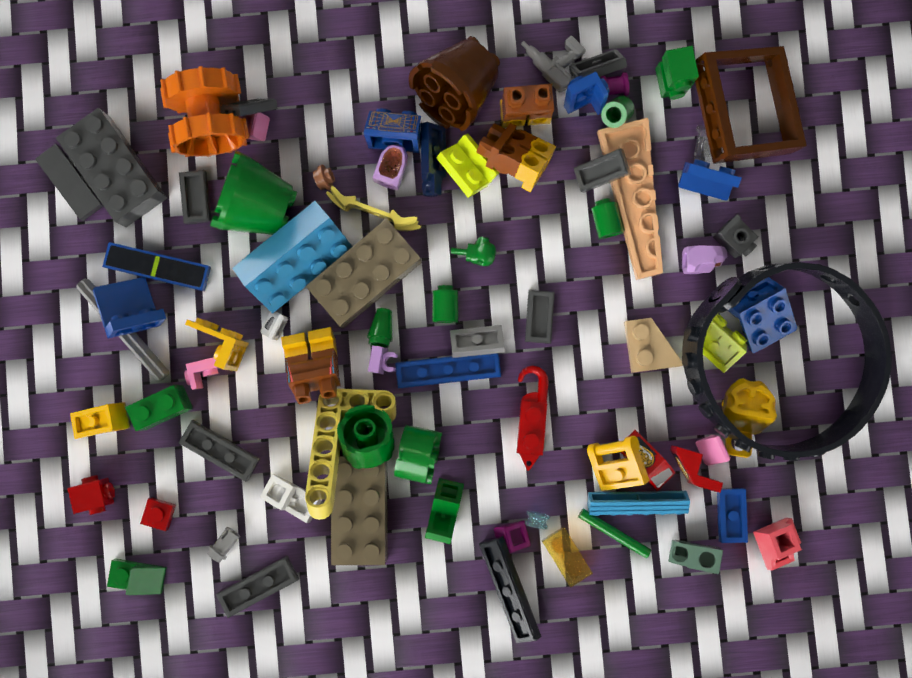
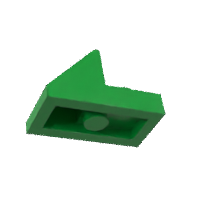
[107,558,167,595]

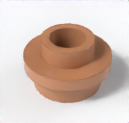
[313,165,335,190]

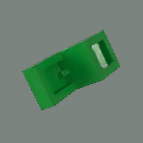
[425,478,464,544]

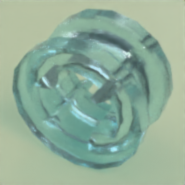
[525,511,550,529]

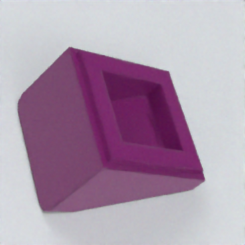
[494,520,531,553]

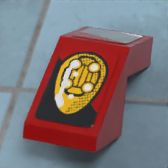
[620,430,676,491]
[670,445,723,493]

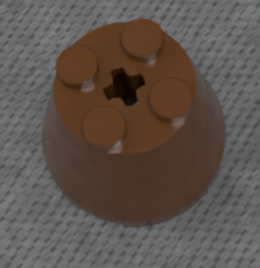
[409,36,500,131]

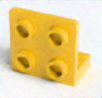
[185,317,249,371]

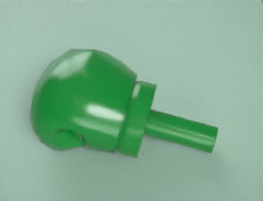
[451,237,496,266]

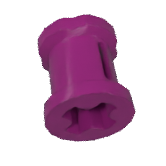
[600,72,629,96]

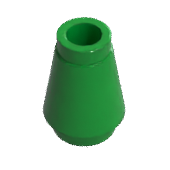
[367,308,393,348]

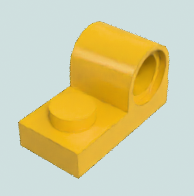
[70,402,130,439]

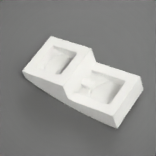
[260,474,322,523]

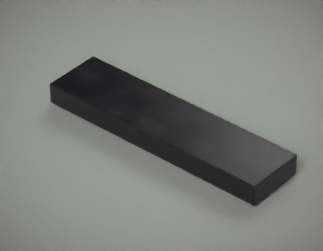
[479,536,542,643]

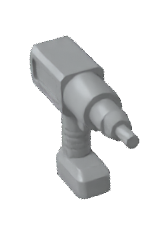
[521,36,586,93]

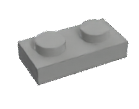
[450,325,505,358]

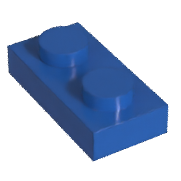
[717,488,748,543]

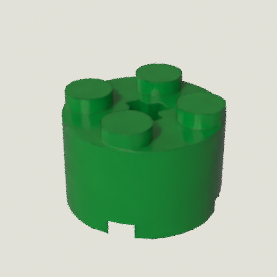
[337,405,395,469]
[394,425,442,484]

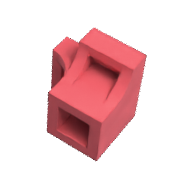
[753,518,802,571]

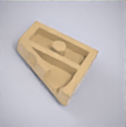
[624,318,683,373]

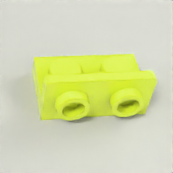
[436,133,499,198]
[703,313,747,373]

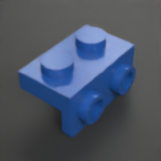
[564,72,609,115]
[678,159,742,201]

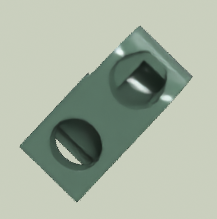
[668,540,723,574]

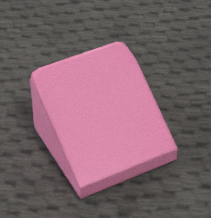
[238,112,270,141]
[696,435,730,465]

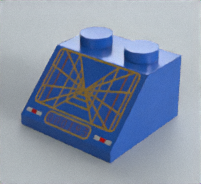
[364,108,422,153]

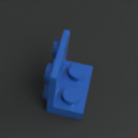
[93,277,167,339]
[727,277,797,353]

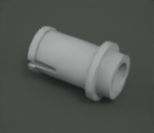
[207,527,240,563]

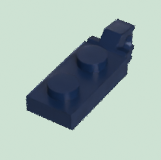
[421,122,446,197]

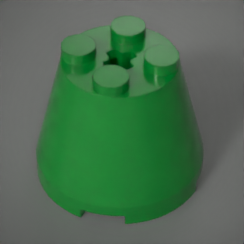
[210,151,297,235]

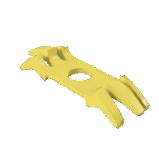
[326,186,421,231]

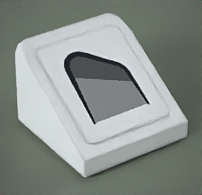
[260,311,288,341]

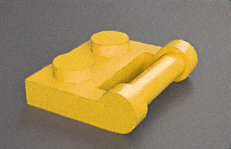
[587,436,650,491]

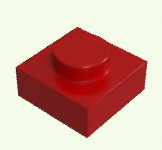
[140,497,176,531]

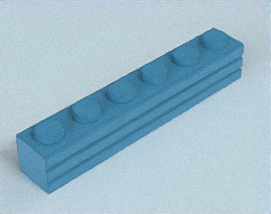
[587,491,690,516]

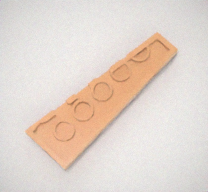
[597,118,663,280]

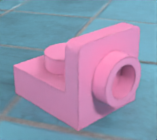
[184,357,220,390]

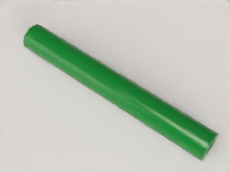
[578,509,651,559]

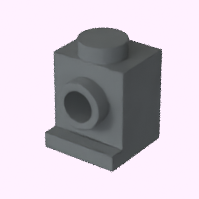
[713,214,759,258]

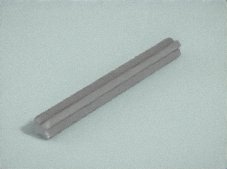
[76,278,170,381]

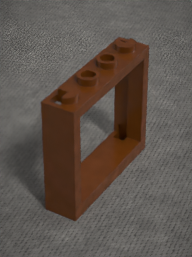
[695,46,807,164]

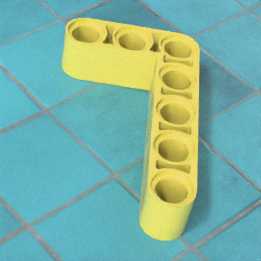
[305,389,396,520]

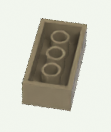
[306,218,422,329]
[331,455,388,565]

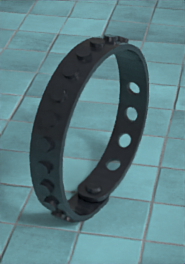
[682,262,892,461]

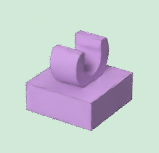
[368,345,398,374]

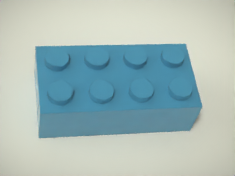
[232,201,353,314]

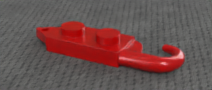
[516,365,549,471]

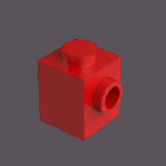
[67,475,115,515]

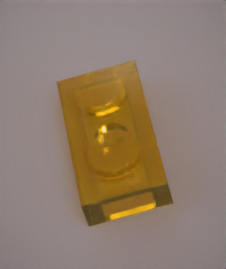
[541,526,593,588]

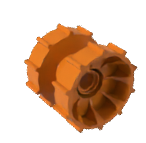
[160,66,249,157]

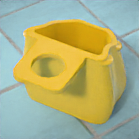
[722,378,777,458]

